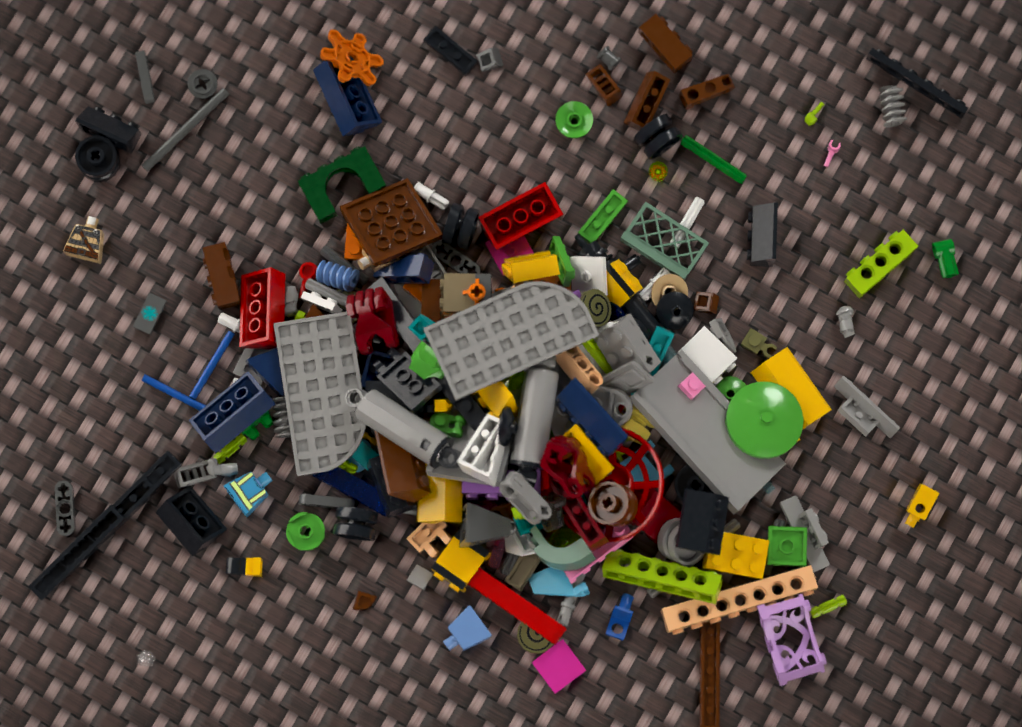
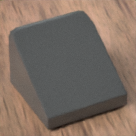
[477,47,503,72]

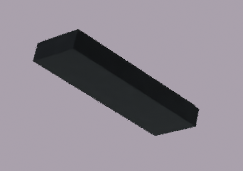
[423,26,478,76]

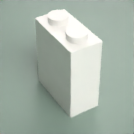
[677,326,737,386]

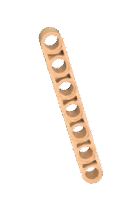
[509,282,603,395]

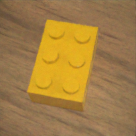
[701,532,769,579]

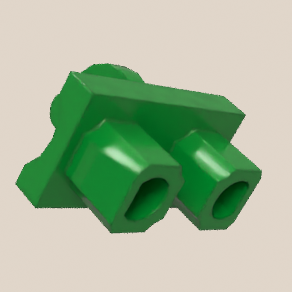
[241,410,273,441]

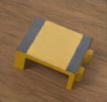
[606,259,643,318]
[431,530,491,593]

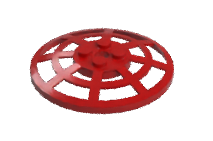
[553,428,664,543]

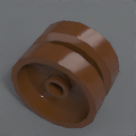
[588,481,638,527]

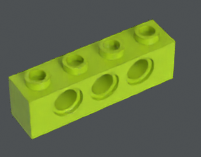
[844,229,918,299]

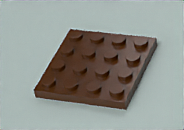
[340,178,443,267]

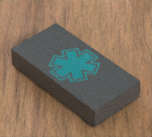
[133,292,167,335]

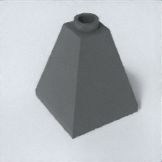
[459,503,514,548]

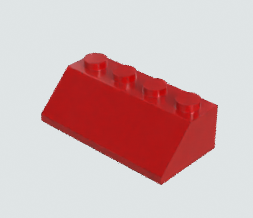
[478,182,564,251]
[239,267,285,349]

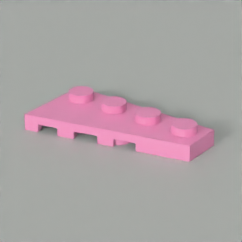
[564,525,633,584]

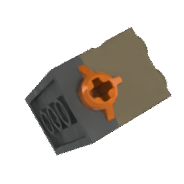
[440,273,492,320]

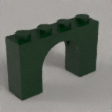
[298,146,387,224]

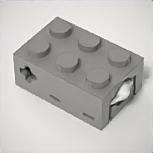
[594,314,661,373]

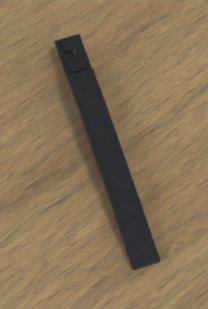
[367,277,487,432]
[28,450,182,600]

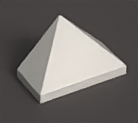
[505,521,536,556]

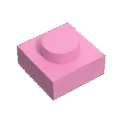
[678,372,706,400]

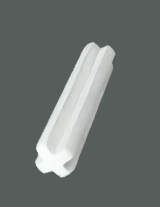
[670,197,704,249]

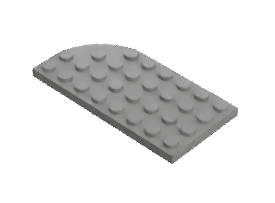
[423,282,599,400]
[274,311,366,476]

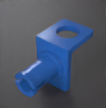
[605,593,634,641]

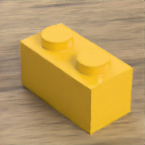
[434,398,453,412]

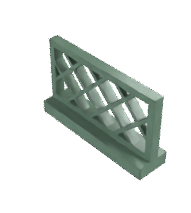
[620,202,709,281]

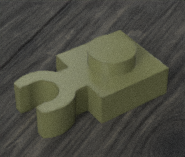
[741,328,777,359]

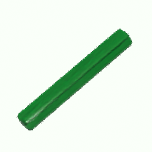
[681,135,747,184]

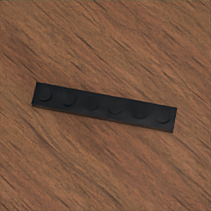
[866,47,968,119]

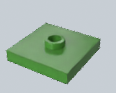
[767,526,807,567]

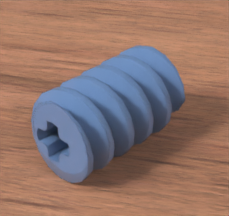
[316,260,360,292]

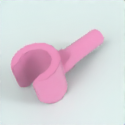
[824,140,841,167]

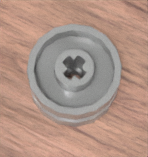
[657,518,704,565]

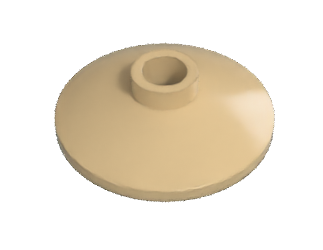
[651,274,688,311]

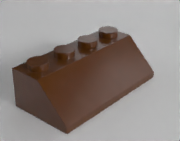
[374,430,431,503]

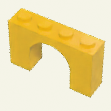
[501,250,560,283]

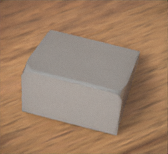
[407,565,433,591]

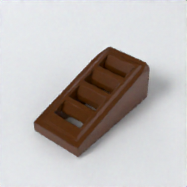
[585,64,623,106]

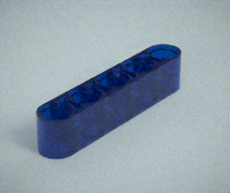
[310,467,387,517]

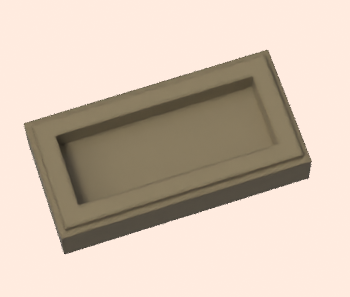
[504,554,541,592]

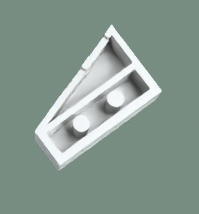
[457,413,505,487]

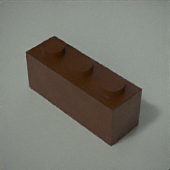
[638,14,693,74]
[624,71,670,131]

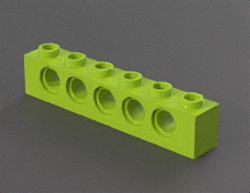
[602,549,722,604]

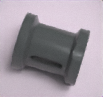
[597,46,622,71]

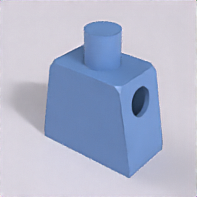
[443,605,492,651]

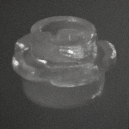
[137,651,156,667]

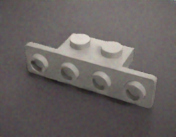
[834,376,900,438]
[780,496,830,572]

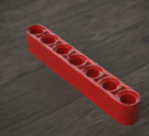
[468,567,567,645]

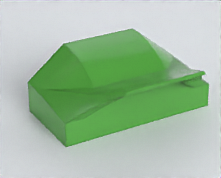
[409,341,444,379]

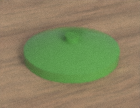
[725,382,803,459]

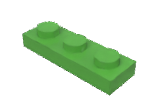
[578,189,628,243]
[549,236,575,287]

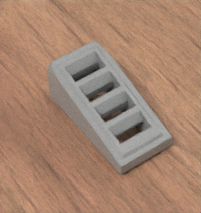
[173,460,217,489]

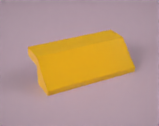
[751,347,832,430]
[417,463,463,524]

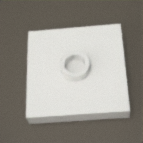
[570,256,608,295]

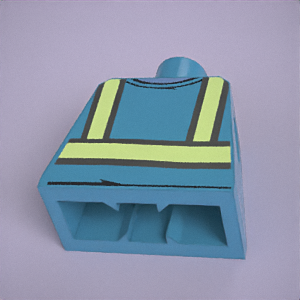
[224,472,273,517]

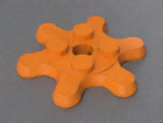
[320,29,384,86]

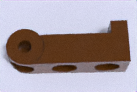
[679,74,735,110]

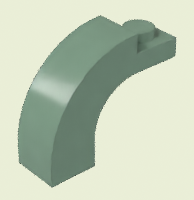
[530,526,596,571]

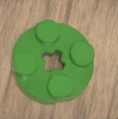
[286,512,325,551]

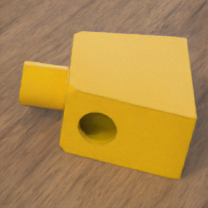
[905,483,939,528]

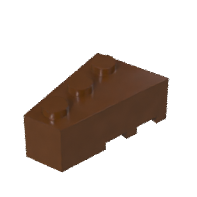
[202,242,241,310]

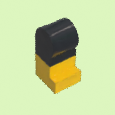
[225,557,263,577]

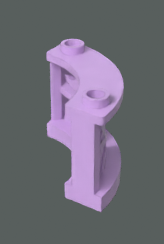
[757,594,827,686]

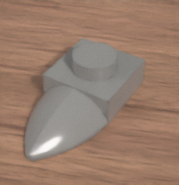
[709,318,737,353]

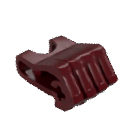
[346,287,399,356]
[540,435,596,498]
[630,489,681,545]

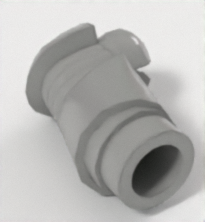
[284,286,299,318]
[836,306,855,338]
[206,458,238,477]

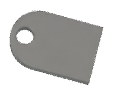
[592,385,633,426]

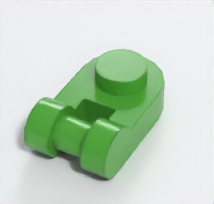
[429,413,466,438]

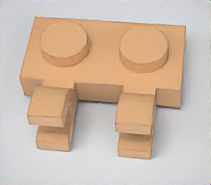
[406,522,453,558]

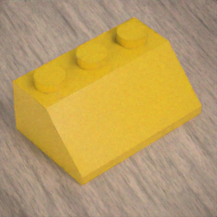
[472,380,518,419]

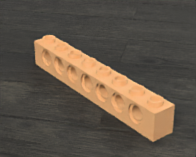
[661,565,818,635]

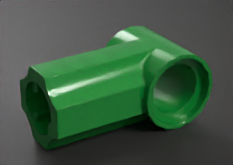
[932,239,959,279]

